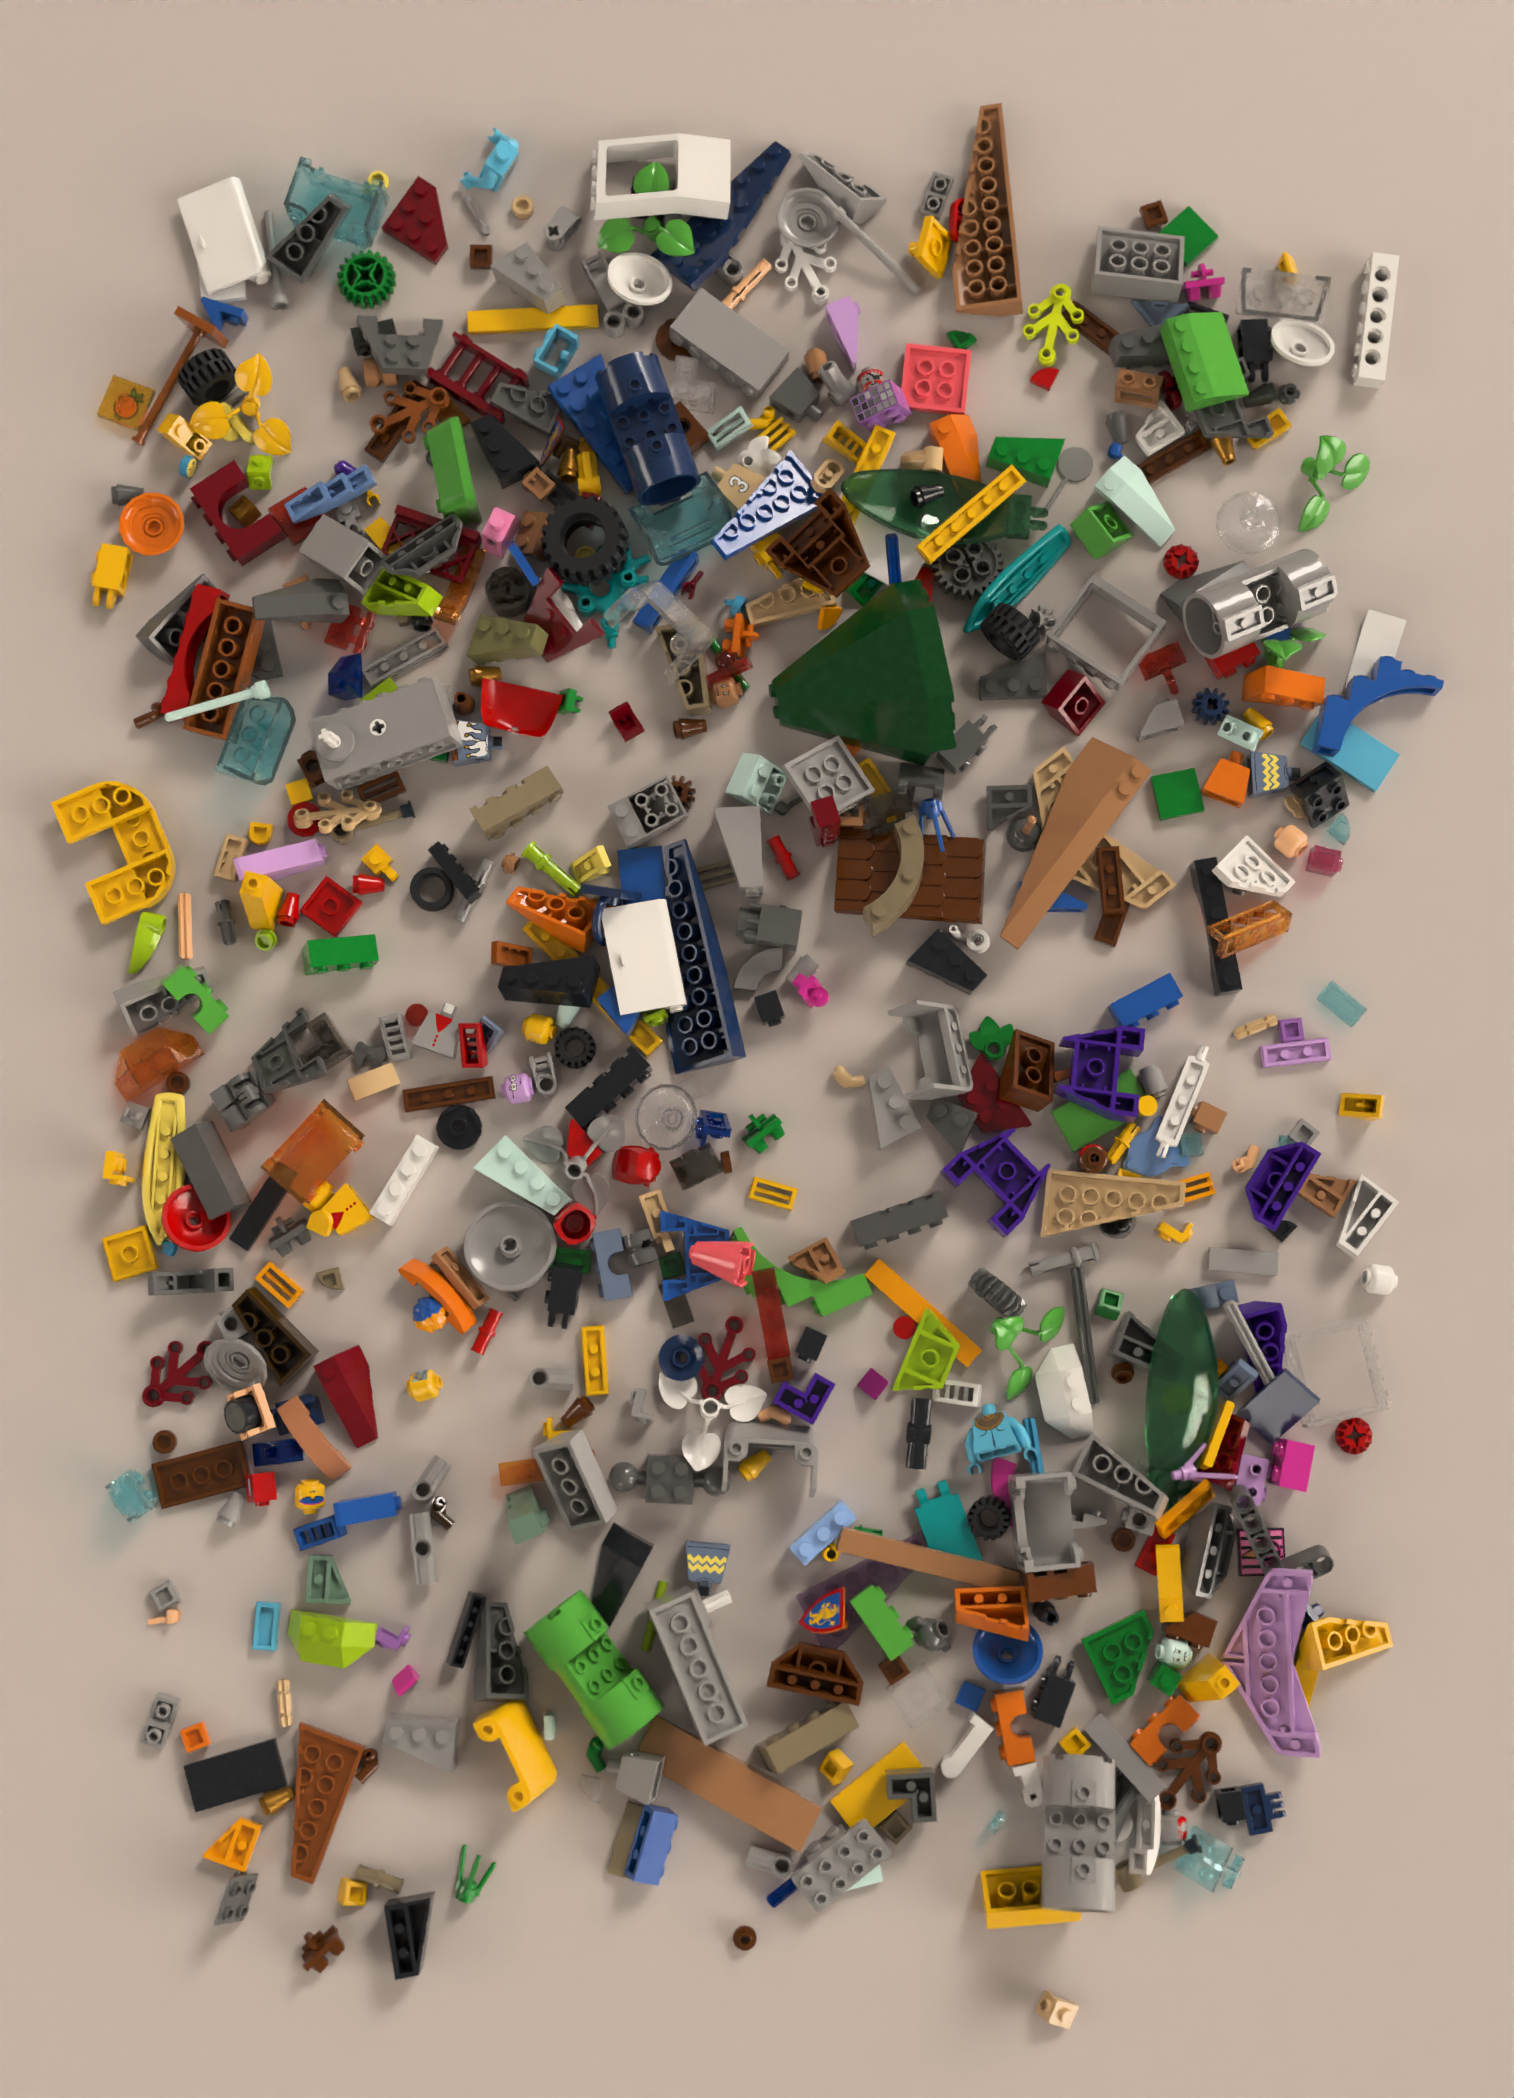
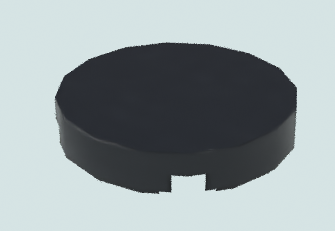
[436,1105,482,1150]

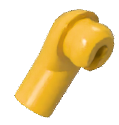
[749,406,776,430]

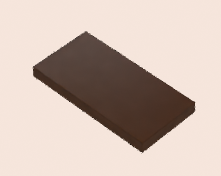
[151,1440,251,1509]

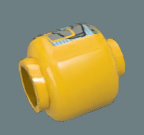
[406,1369,443,1402]

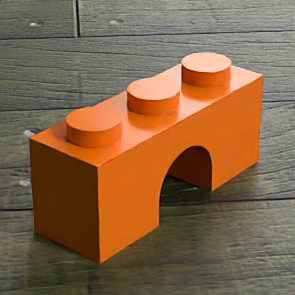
[990,1687,1036,1766]
[1129,1695,1201,1767]

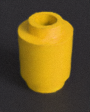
[301,1179,335,1212]

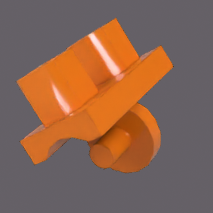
[722,613,759,659]

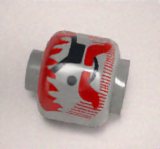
[856,367,885,394]
[1160,1810,1188,1846]

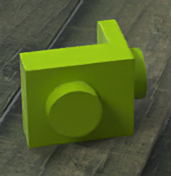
[246,454,273,490]
[642,1008,669,1027]

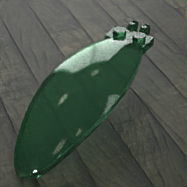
[841,469,1048,545]
[1145,1288,1219,1510]

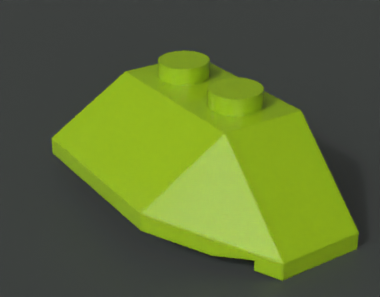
[288,1609,378,1669]

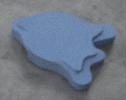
[1122,1116,1189,1177]

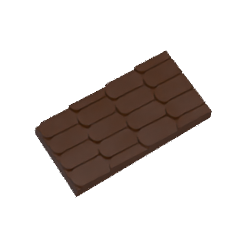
[834,828,986,925]

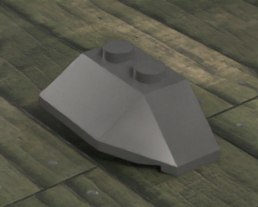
[379,512,463,578]
[1181,1502,1237,1599]

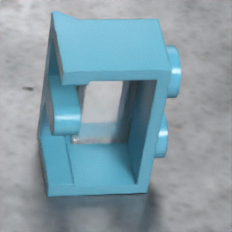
[533,323,580,380]

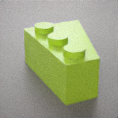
[361,568,443,616]

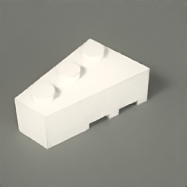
[1336,1174,1399,1260]

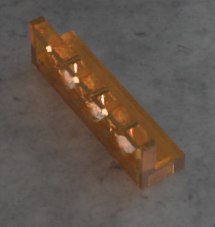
[1206,900,1292,959]

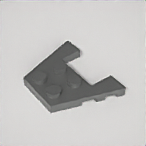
[356,315,443,375]
[1193,357,1274,439]
[251,1007,329,1095]

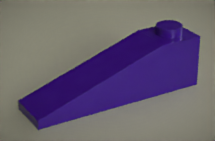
[1237,1301,1287,1394]

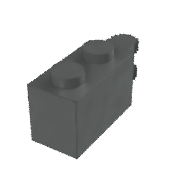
[936,714,998,774]

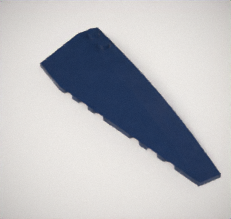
[665,839,746,1074]

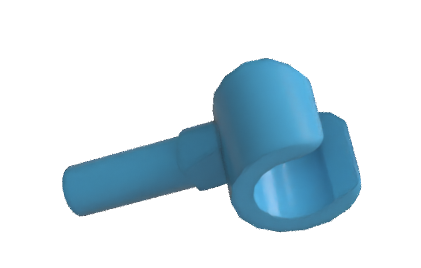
[150,1233,178,1257]

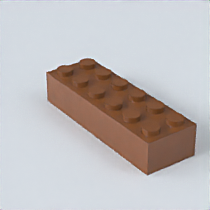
[183,598,266,743]

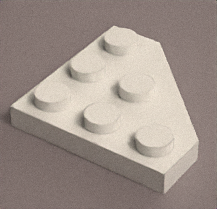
[1212,836,1295,897]

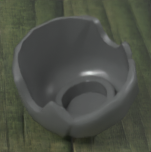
[1099,1217,1136,1239]

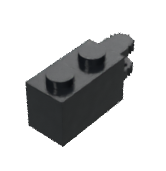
[1237,319,1273,383]
[544,1261,583,1329]
[1029,1654,1076,1728]

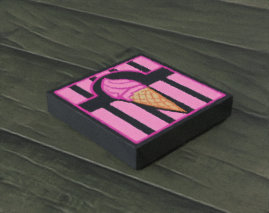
[1236,1527,1285,1576]

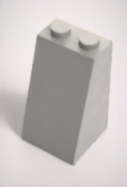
[298,514,386,596]
[715,806,763,899]

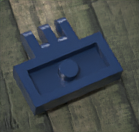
[1239,1782,1286,1836]

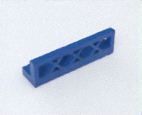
[632,548,699,635]

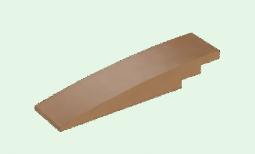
[637,1715,822,1852]

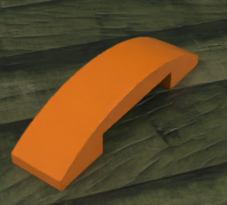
[398,1258,477,1335]

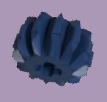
[1191,688,1230,726]

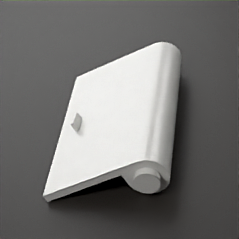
[177,177,272,295]
[839,489,930,586]
[601,899,687,1016]

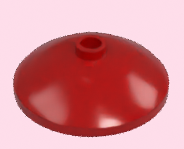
[161,1184,231,1252]

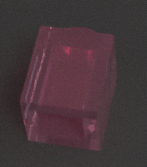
[1305,845,1343,877]

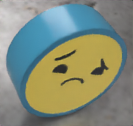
[179,455,197,479]

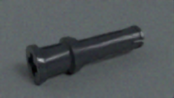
[1032,1600,1059,1626]

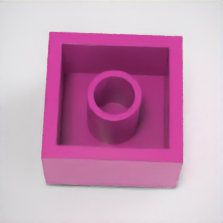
[1269,1438,1315,1492]

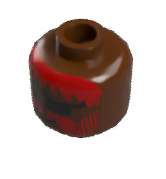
[1077,1144,1108,1174]

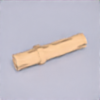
[722,259,772,309]

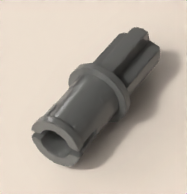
[215,900,237,945]

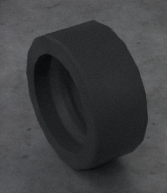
[410,867,454,912]

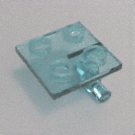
[1174,1825,1245,1893]

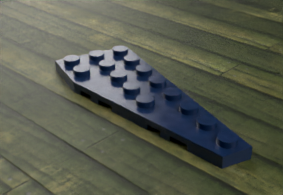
[650,141,791,291]

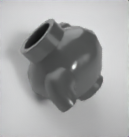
[906,1616,951,1653]

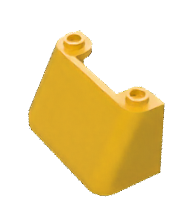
[473,1700,557,1812]

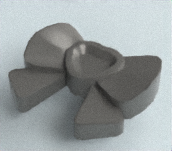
[353,1041,387,1070]

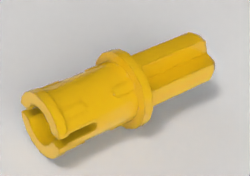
[1107,1123,1141,1164]

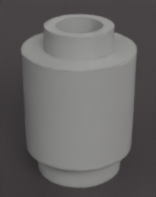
[1139,1064,1168,1099]

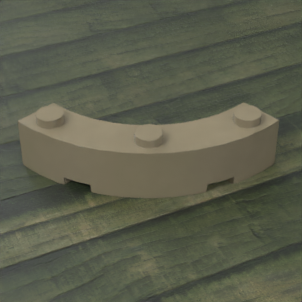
[863,815,924,937]

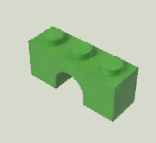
[160,964,229,1034]

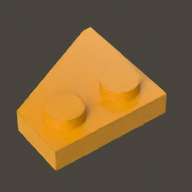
[202,1817,263,1872]

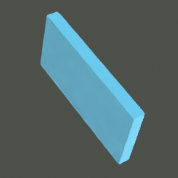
[1299,714,1400,793]

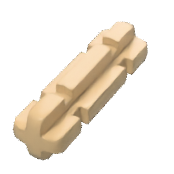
[1233,1014,1278,1040]
[276,1679,293,1727]

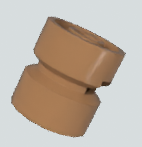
[363,358,399,388]

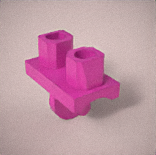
[1181,263,1225,302]
[792,973,829,1009]

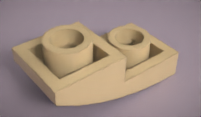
[346,1062,400,1101]

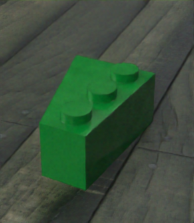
[986,437,1065,488]
[301,934,379,976]

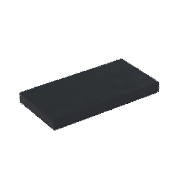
[183,1738,288,1813]

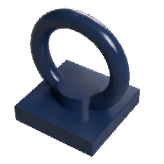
[580,884,642,947]

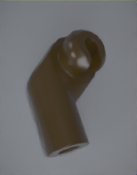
[431,1496,455,1531]

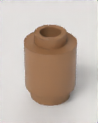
[804,348,827,384]

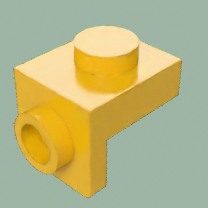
[1155,1221,1193,1244]
[543,1417,576,1440]

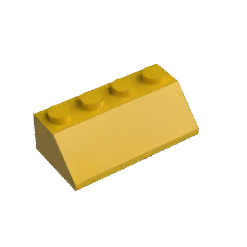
[980,1865,1082,1929]

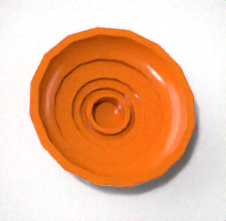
[119,492,184,556]

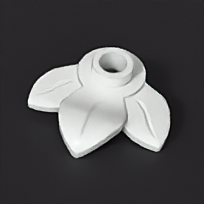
[737,436,782,478]

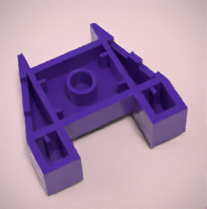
[1054,1026,1145,1123]
[940,1128,1051,1238]

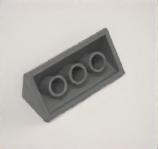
[170,1121,252,1221]

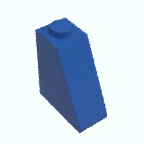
[597,985,642,1038]
[333,1491,402,1527]

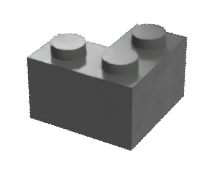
[885,1767,937,1823]

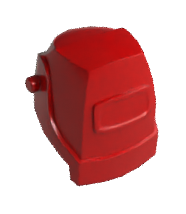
[612,1145,661,1187]
[553,1202,597,1245]

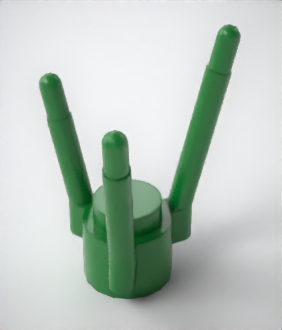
[455,1844,496,1904]

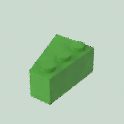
[849,1584,914,1661]

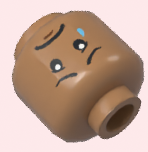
[709,677,743,708]

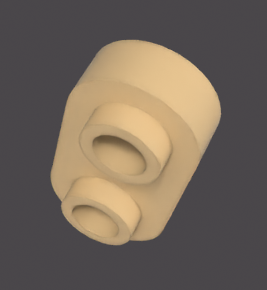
[810,459,844,494]

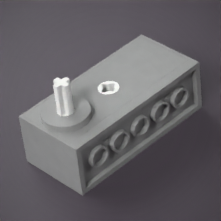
[307,677,463,792]
[644,1585,749,1746]

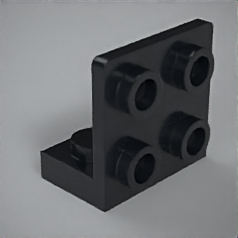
[1289,761,1349,829]

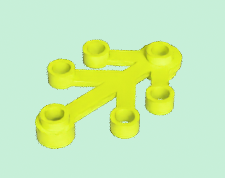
[1023,284,1084,367]

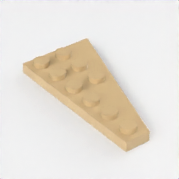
[1040,1169,1186,1238]

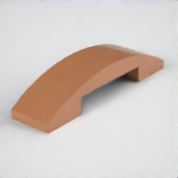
[277,1395,352,1481]

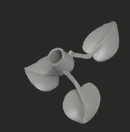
[522,1115,626,1215]

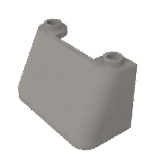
[1008,1471,1084,1573]

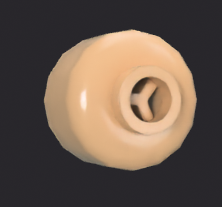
[1274,825,1308,858]

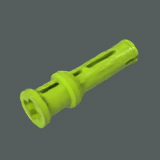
[521,841,581,897]

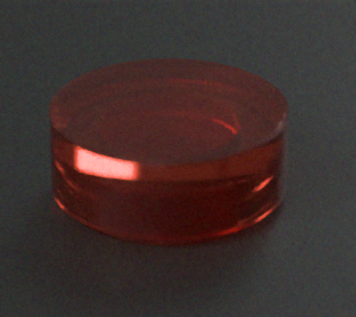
[406,1004,429,1027]

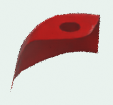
[481,678,563,737]

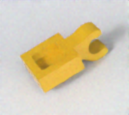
[361,844,399,882]

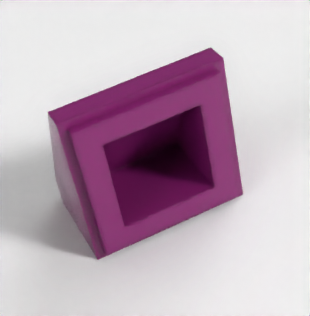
[857,1368,890,1400]

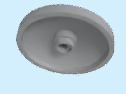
[464,1200,557,1292]

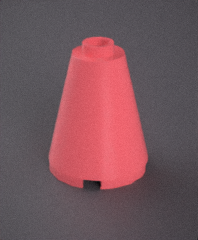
[689,1241,756,1288]

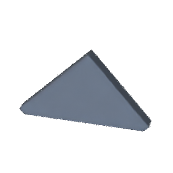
[1131,299,1189,327]

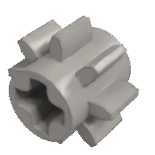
[1028,605,1056,634]

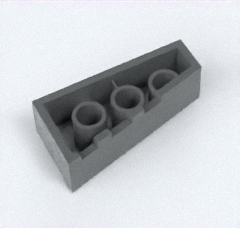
[1107,323,1171,368]

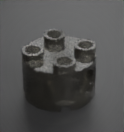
[485,567,532,617]
[669,1142,723,1191]

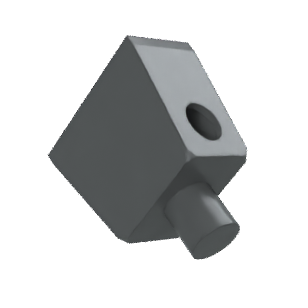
[769,367,824,423]

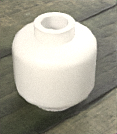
[1361,1264,1398,1295]

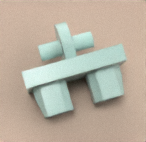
[1217,714,1264,751]

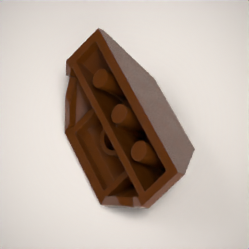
[767,1642,864,1706]

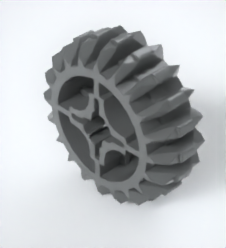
[968,1268,1027,1318]

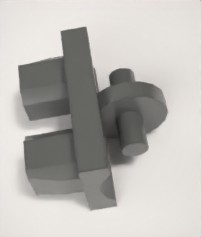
[268,1216,311,1257]

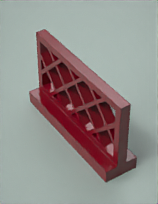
[381,504,482,585]

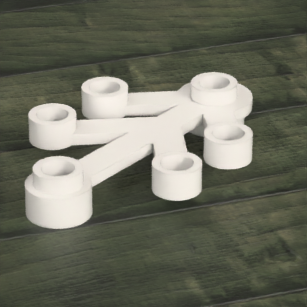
[775,232,837,305]

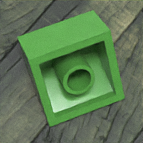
[1070,501,1134,559]

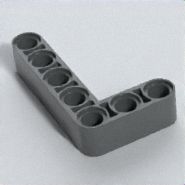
[1229,1485,1334,1579]

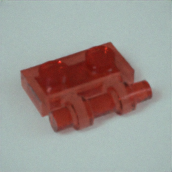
[324,604,376,656]

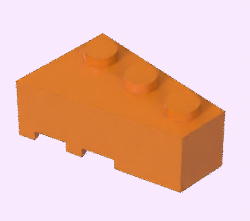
[1241,665,1325,711]
[954,1586,1029,1642]

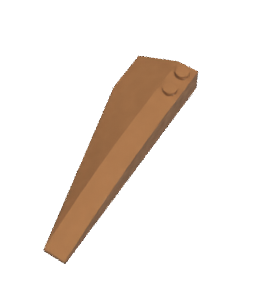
[952,103,1023,317]
[1000,737,1152,950]

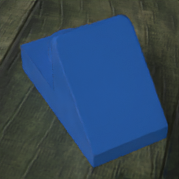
[201,296,249,332]

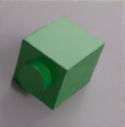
[1146,1660,1183,1697]

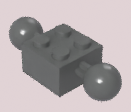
[609,1454,731,1505]

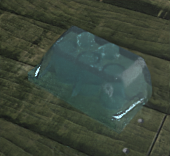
[215,687,296,785]

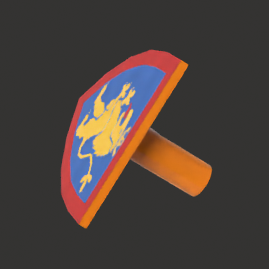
[798,1587,849,1634]

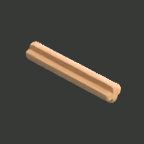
[178,893,193,960]

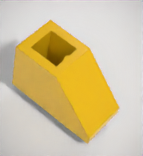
[156,413,213,461]

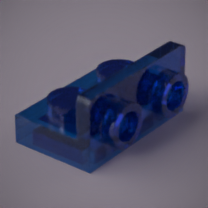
[693,1110,732,1147]

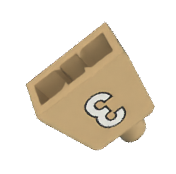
[711,463,766,513]

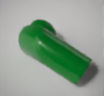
[586,1736,607,1773]

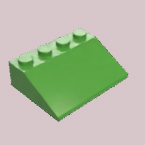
[1160,312,1249,412]

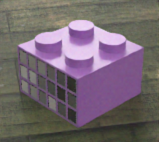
[850,379,912,433]

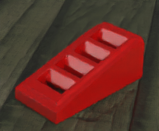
[458,1022,488,1068]

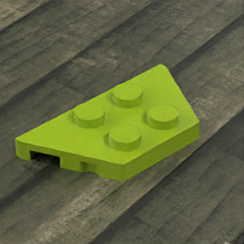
[892,1307,961,1391]

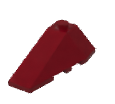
[313,1345,378,1448]

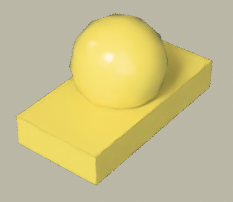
[221,402,255,445]

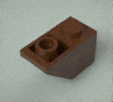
[1160,1610,1218,1650]

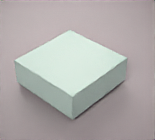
[544,1712,556,1740]

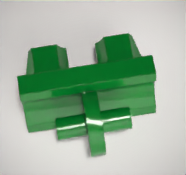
[741,1113,785,1154]

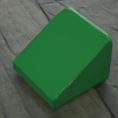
[1095,1288,1124,1321]

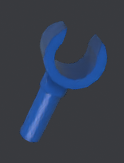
[1107,442,1124,460]

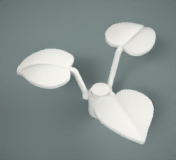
[659,1371,767,1471]

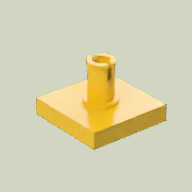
[908,216,953,279]

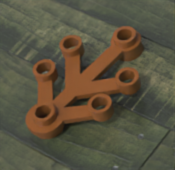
[369,382,451,444]

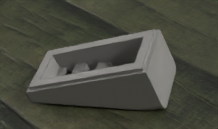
[379,1013,412,1063]

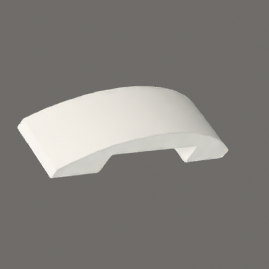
[1129,1791,1161,1875]

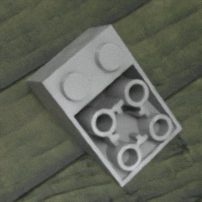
[607,775,687,849]

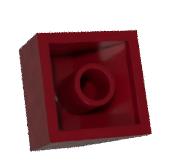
[1041,669,1106,737]

